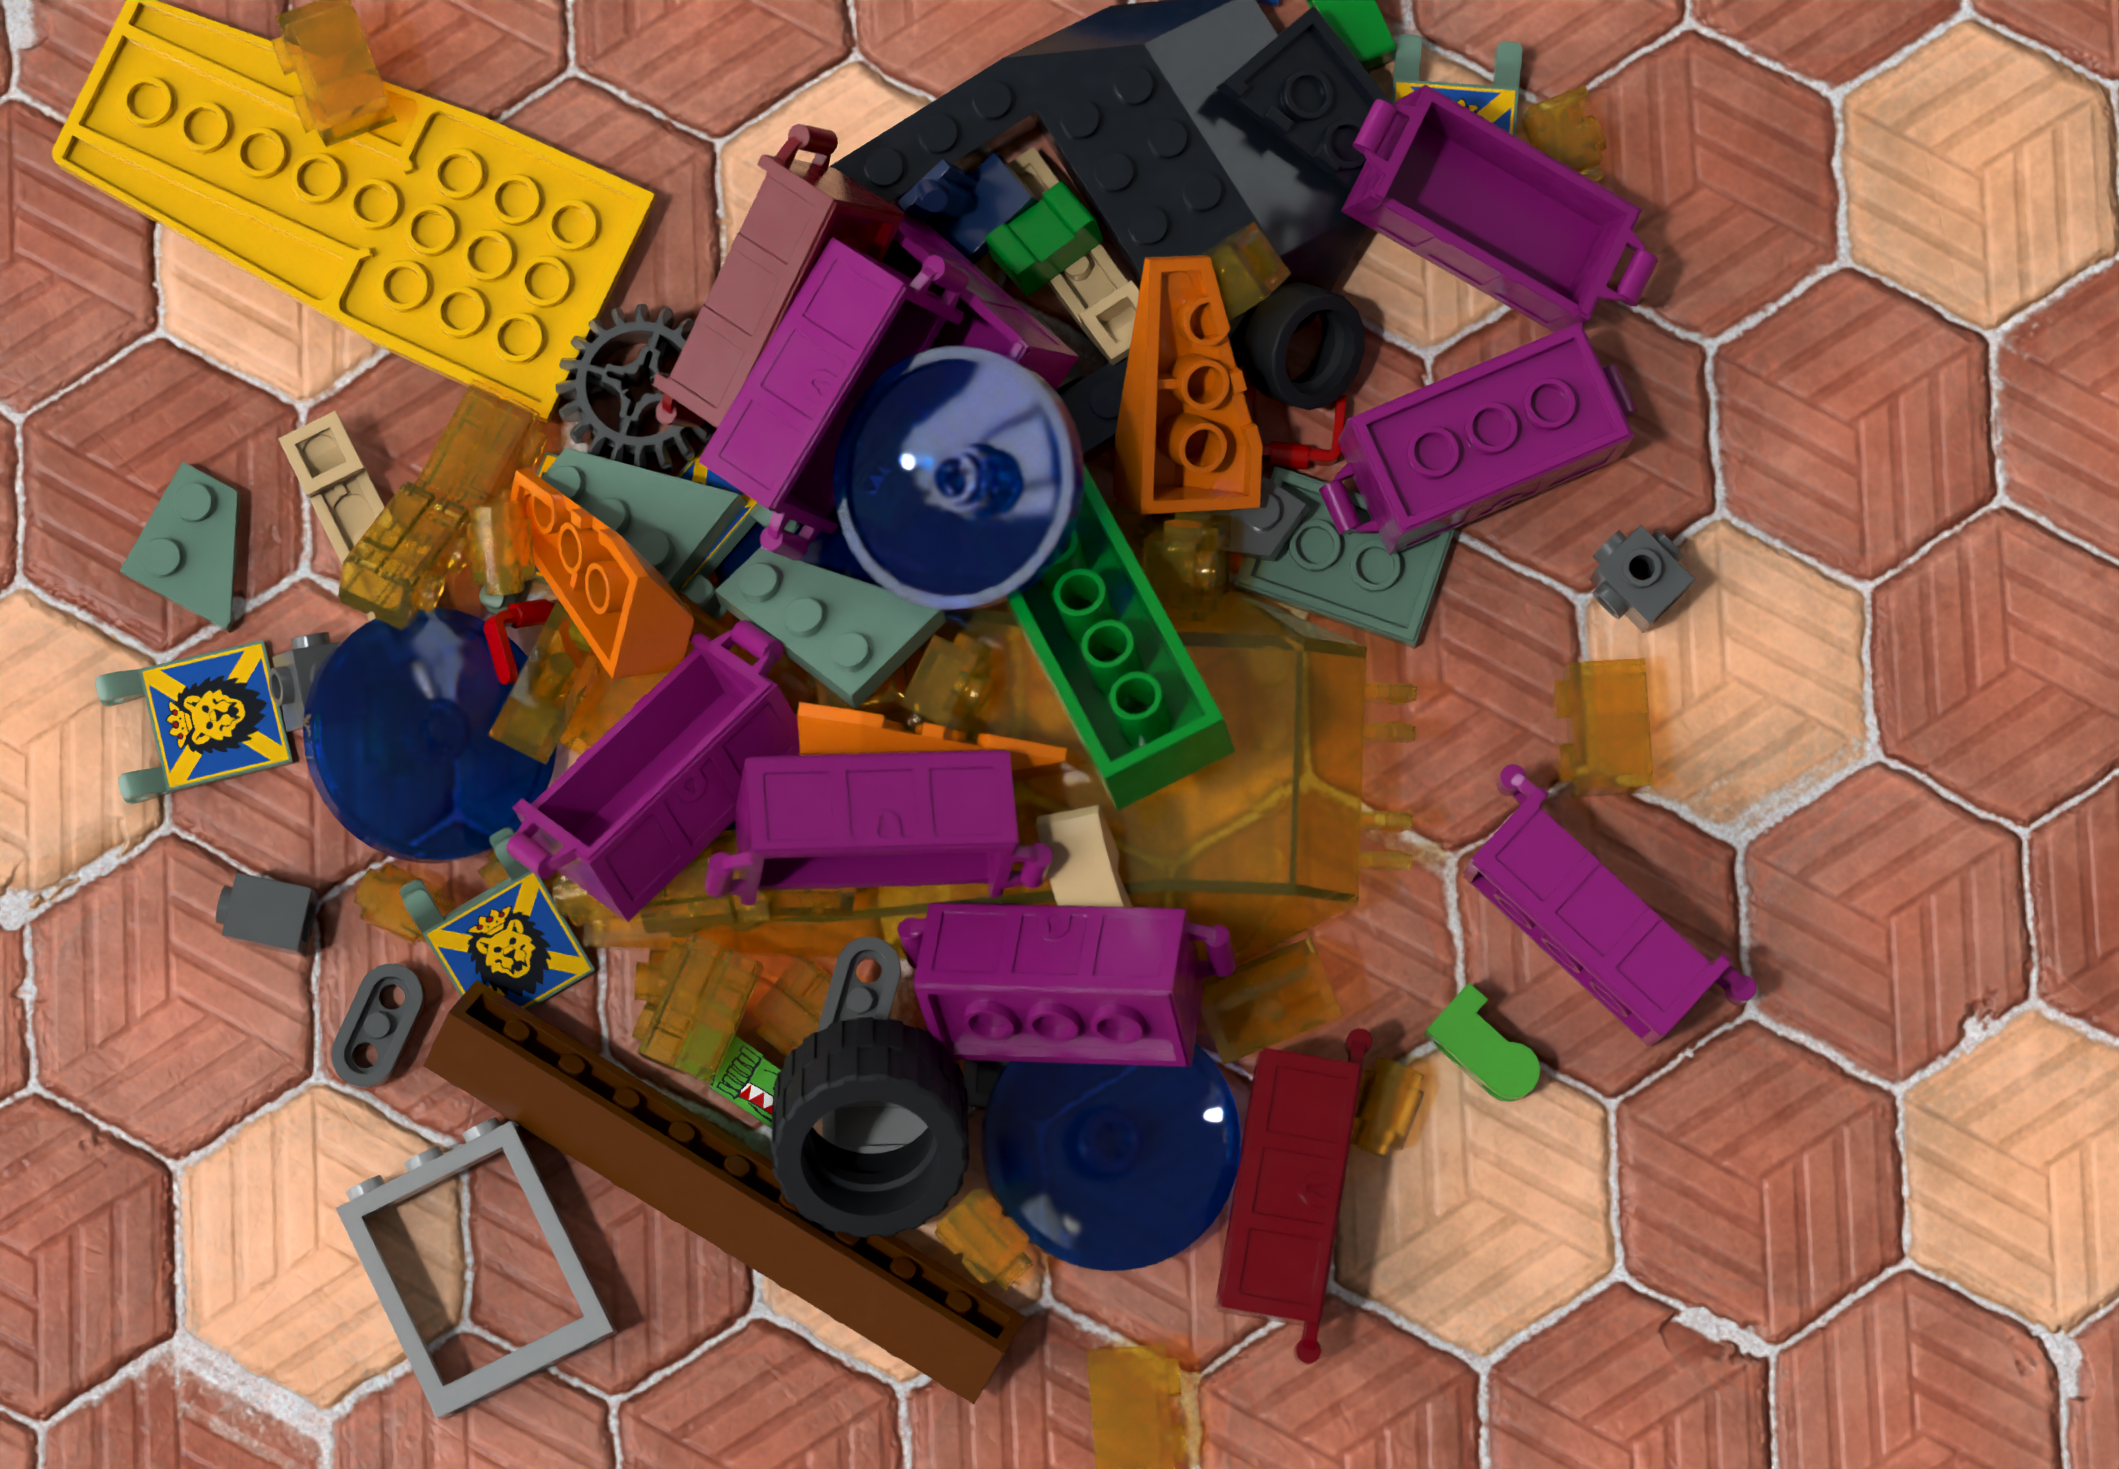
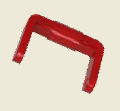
[1245,385,1346,470]
[484,599,593,685]

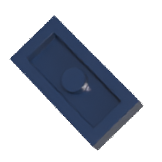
[897,153,1039,265]

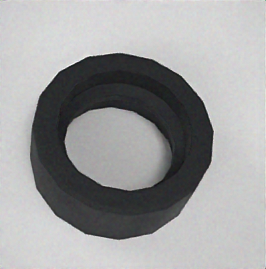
[1243,282,1365,410]

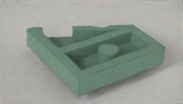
[120,461,241,633]

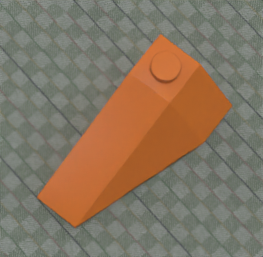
[1113,255,1263,515]
[505,468,695,679]
[797,702,1081,782]

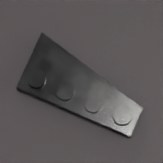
[1216,6,1393,192]

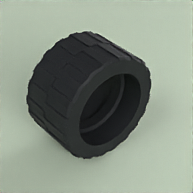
[771,1017,969,1238]

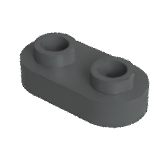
[818,937,901,1032]
[331,964,425,1088]

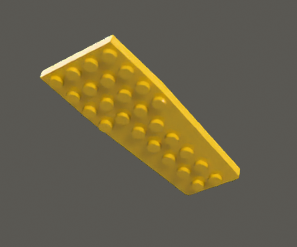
[52,0,657,424]

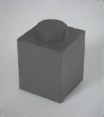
[216,872,320,957]

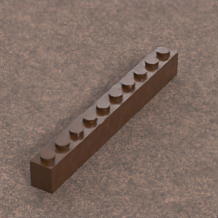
[423,980,1027,1404]

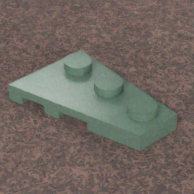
[542,448,748,593]
[715,548,946,709]

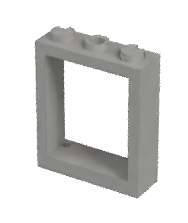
[336,1117,618,1420]

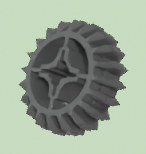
[556,304,713,472]

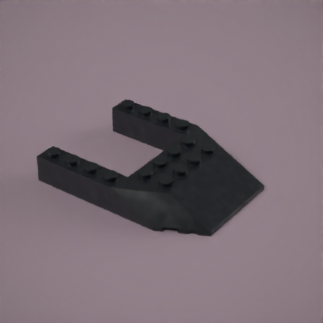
[829,0,1369,465]

